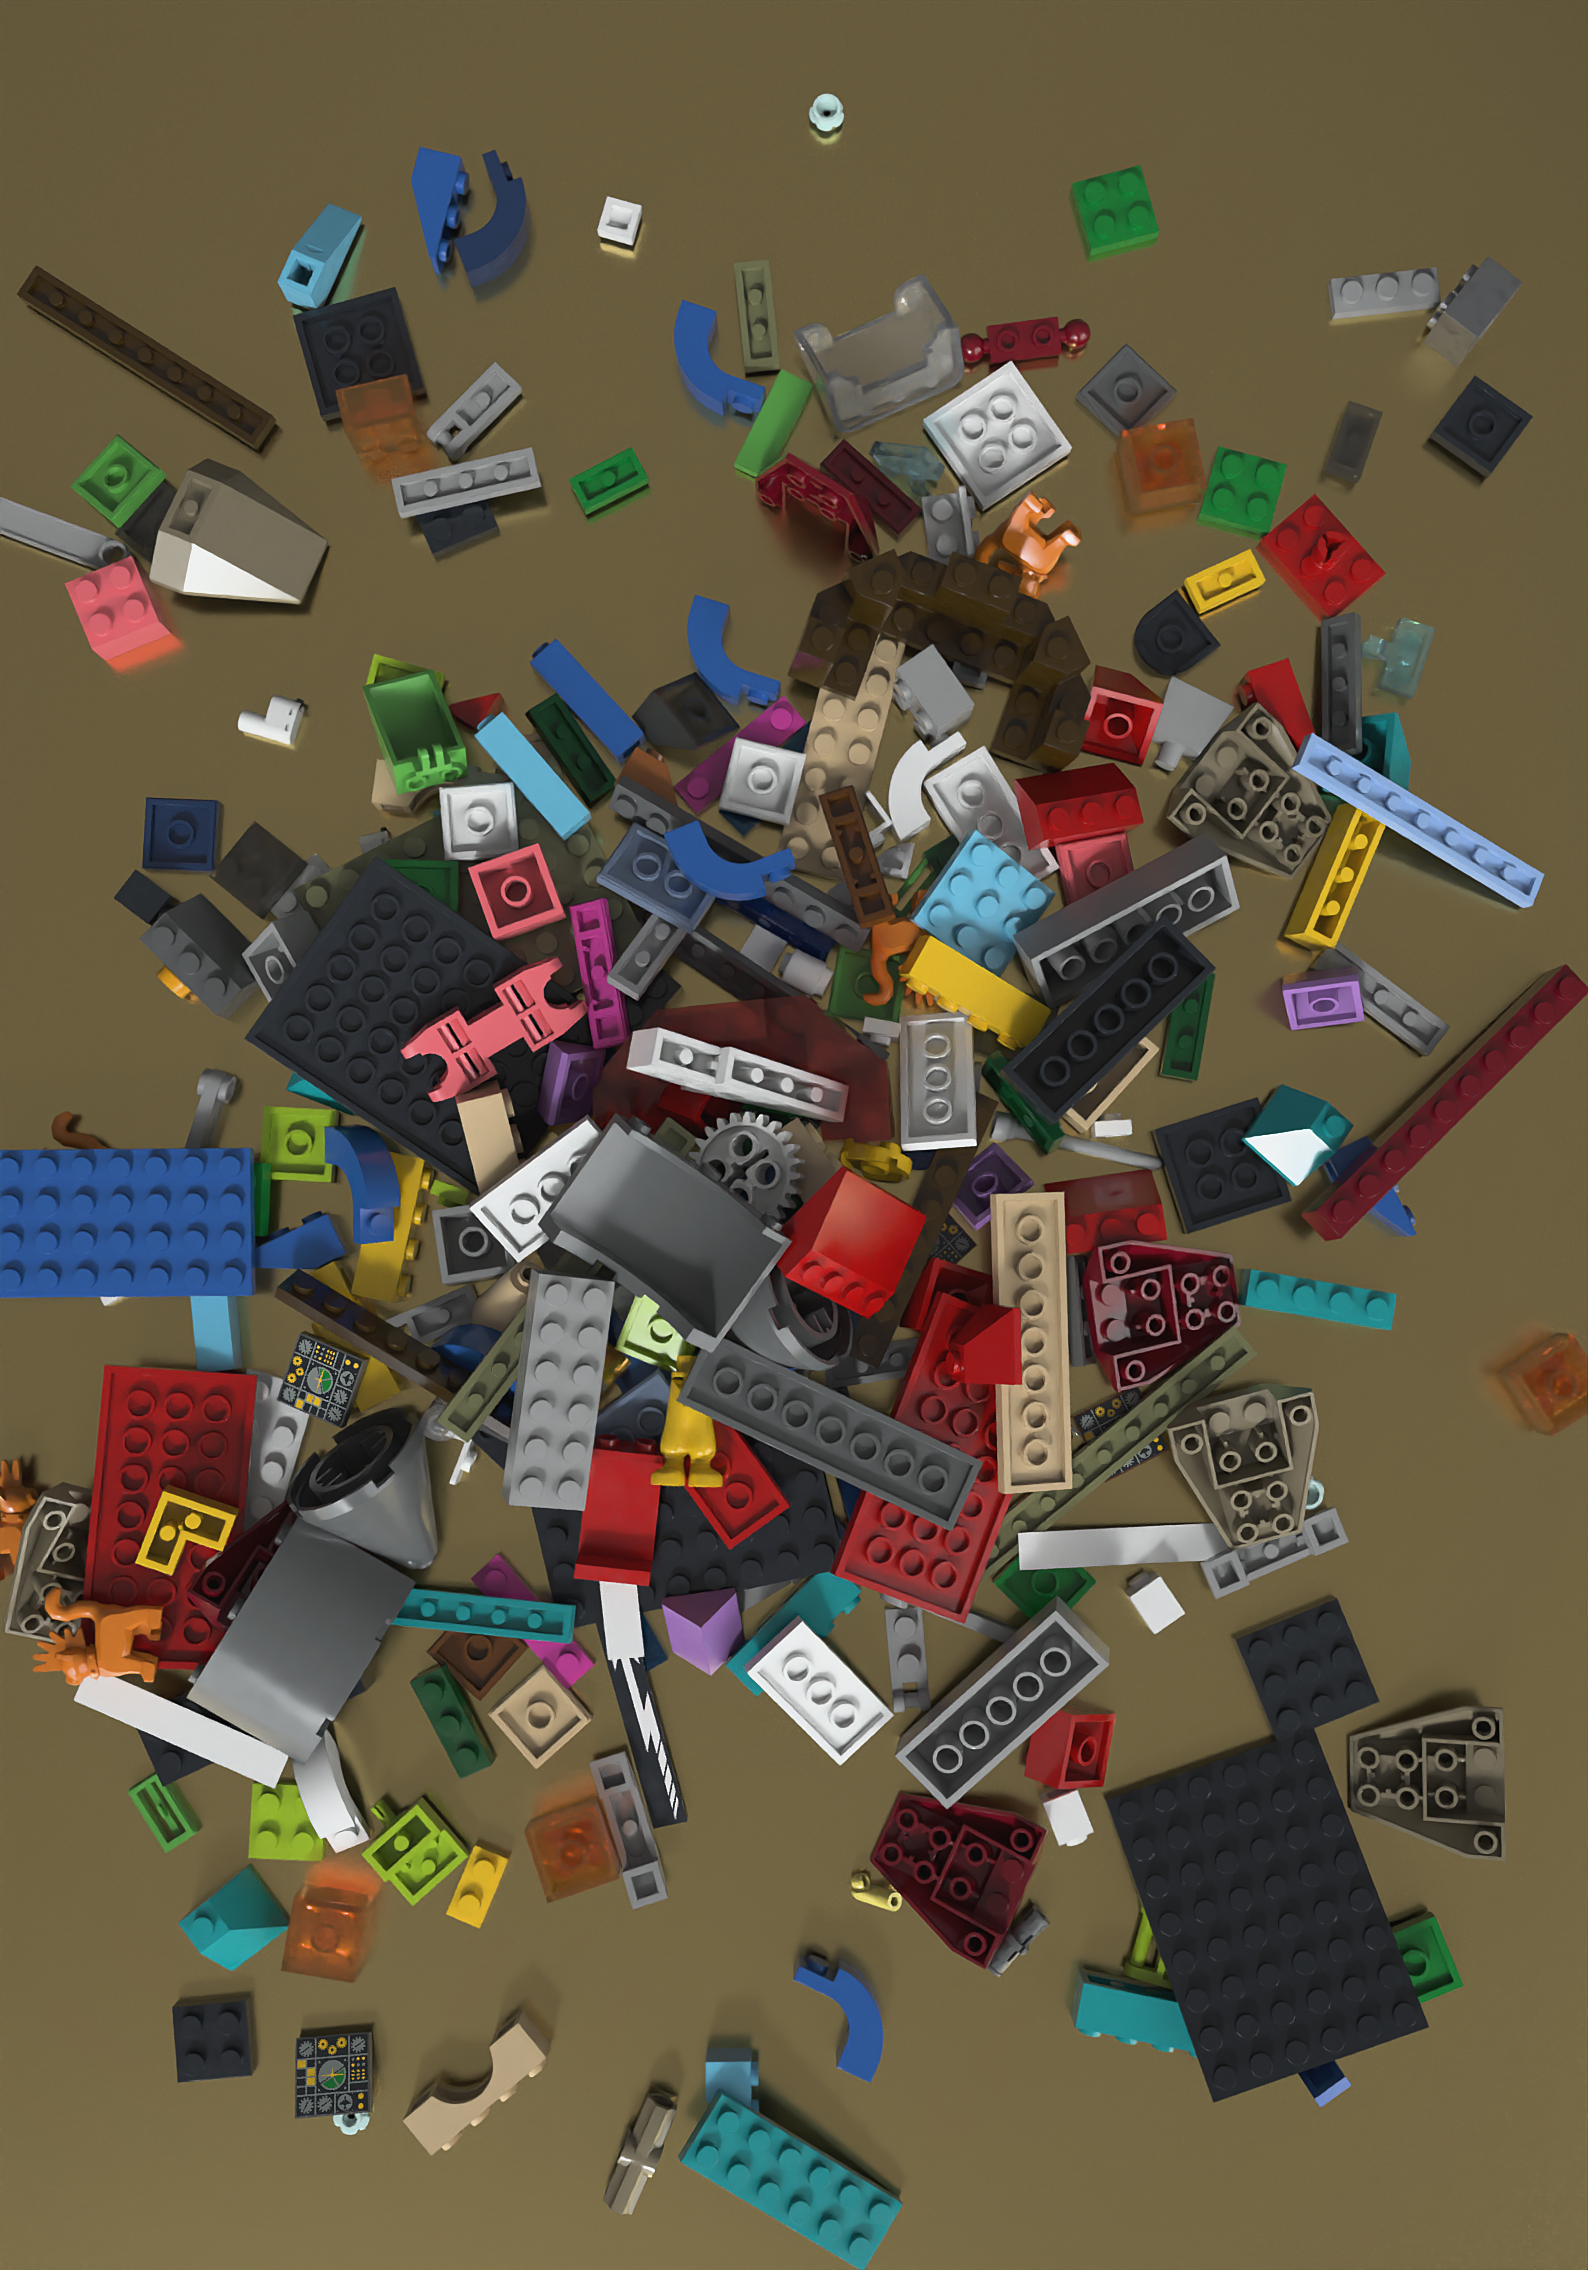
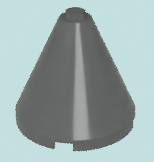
[694,1265,853,1371]
[287,1408,439,1569]

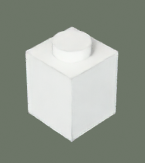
[1124,1571,1185,1634]
[1039,1788,1094,1846]

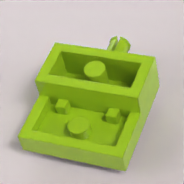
[361,1797,470,1906]

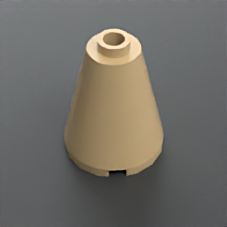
[471,1261,543,1332]

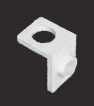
[864,790,893,849]
[431,1421,477,1485]

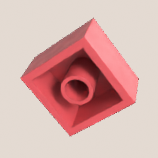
[65,556,171,661]
[468,843,567,942]

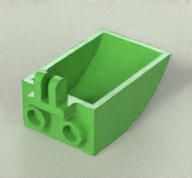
[362,669,468,795]

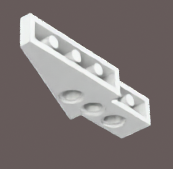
[626,1027,849,1122]

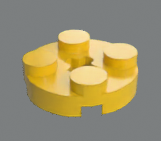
[838,1138,913,1183]

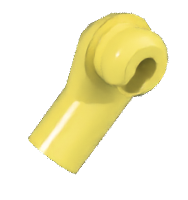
[850,1873,902,1911]

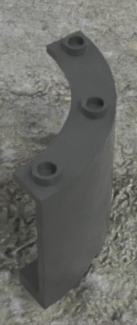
[538,1113,792,1353]
[186,1517,416,1765]

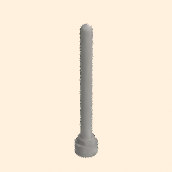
[990,1111,1162,1171]

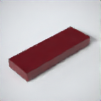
[820,439,923,539]

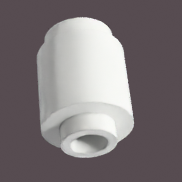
[778,949,834,997]

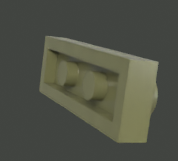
[734,259,780,373]

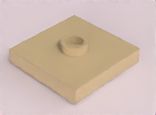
[488,1663,593,1769]

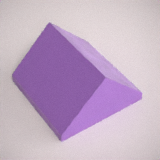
[1282,965,1365,1030]
[536,1040,607,1126]
[953,1142,1035,1231]
[662,1588,745,1676]

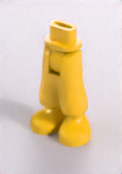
[651,1356,723,1487]

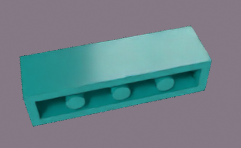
[1238,1269,1397,1330]
[726,1571,861,1697]
[1070,1971,1197,2058]

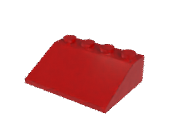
[776,1165,927,1318]

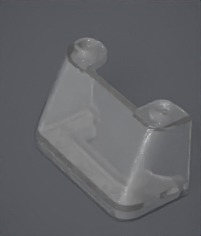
[793,274,964,433]

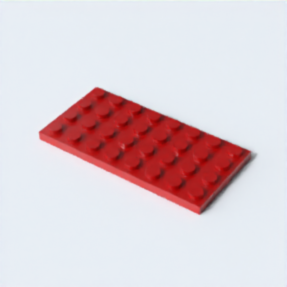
[830,1291,1013,1624]
[80,1364,258,1670]

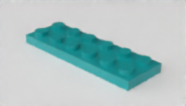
[678,2089,903,2270]

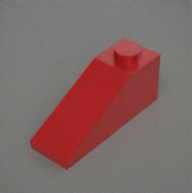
[1239,658,1316,753]

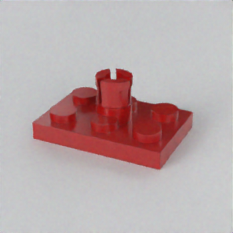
[1259,494,1386,619]
[684,1420,791,1550]

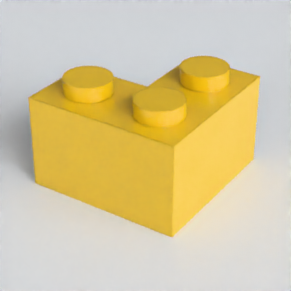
[135,1485,240,1575]

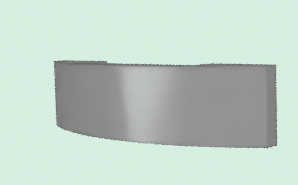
[1200,1507,1349,1599]
[589,1751,669,1909]

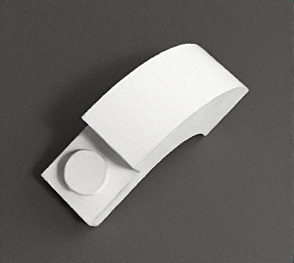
[887,731,966,844]
[291,1729,370,1853]

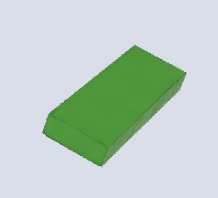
[734,369,813,477]

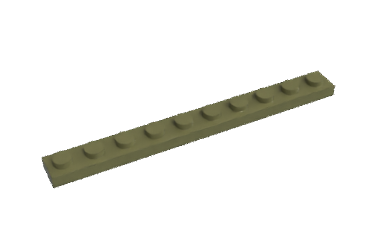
[436,1117,696,1443]
[979,1324,1258,1585]

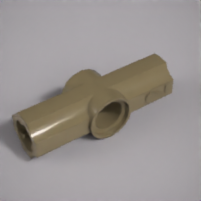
[603,2092,678,2215]

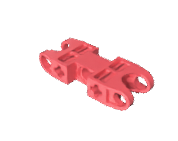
[400,956,588,1102]

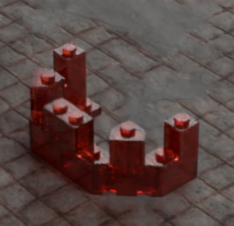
[591,995,895,1143]

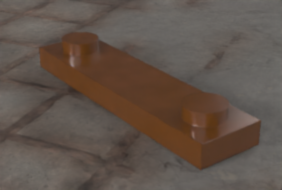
[818,785,896,929]

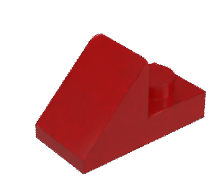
[449,693,504,733]

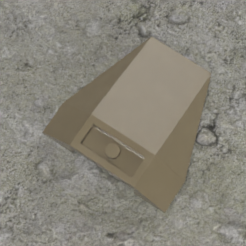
[149,458,328,604]
[1166,702,1332,880]
[1167,1383,1319,1551]
[2,1482,93,1643]
[1350,1705,1506,1861]

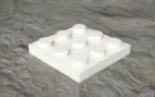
[922,361,1072,511]

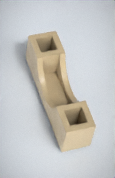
[371,759,509,814]
[403,2010,551,2156]

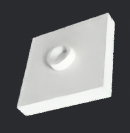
[718,737,806,826]
[439,782,519,862]

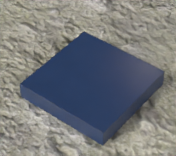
[142,797,221,873]

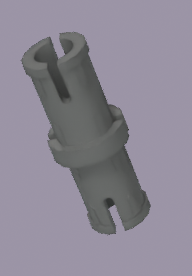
[987,1906,1050,1978]

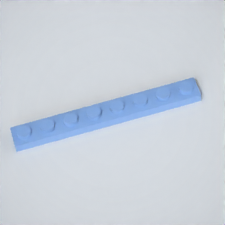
[1292,733,1545,908]

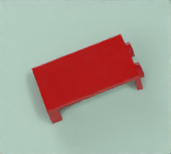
[574,1434,664,1586]

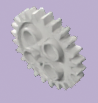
[688,1112,806,1220]

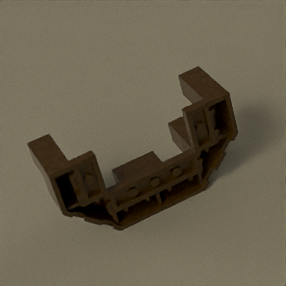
[787,549,1091,773]

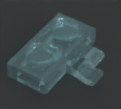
[869,441,946,497]
[1361,617,1436,699]

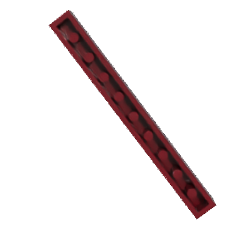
[1300,964,1588,1241]

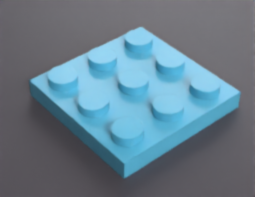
[909,829,1056,977]

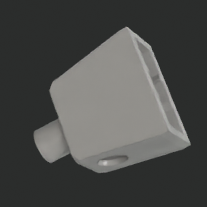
[1151,676,1234,771]

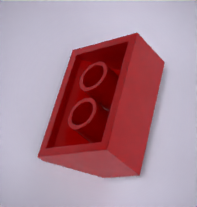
[1013,762,1144,851]
[1043,1169,1168,1254]

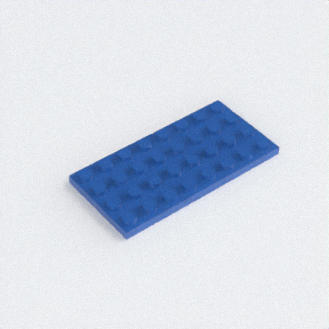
[0,1148,256,1298]

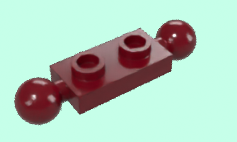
[957,316,1091,365]

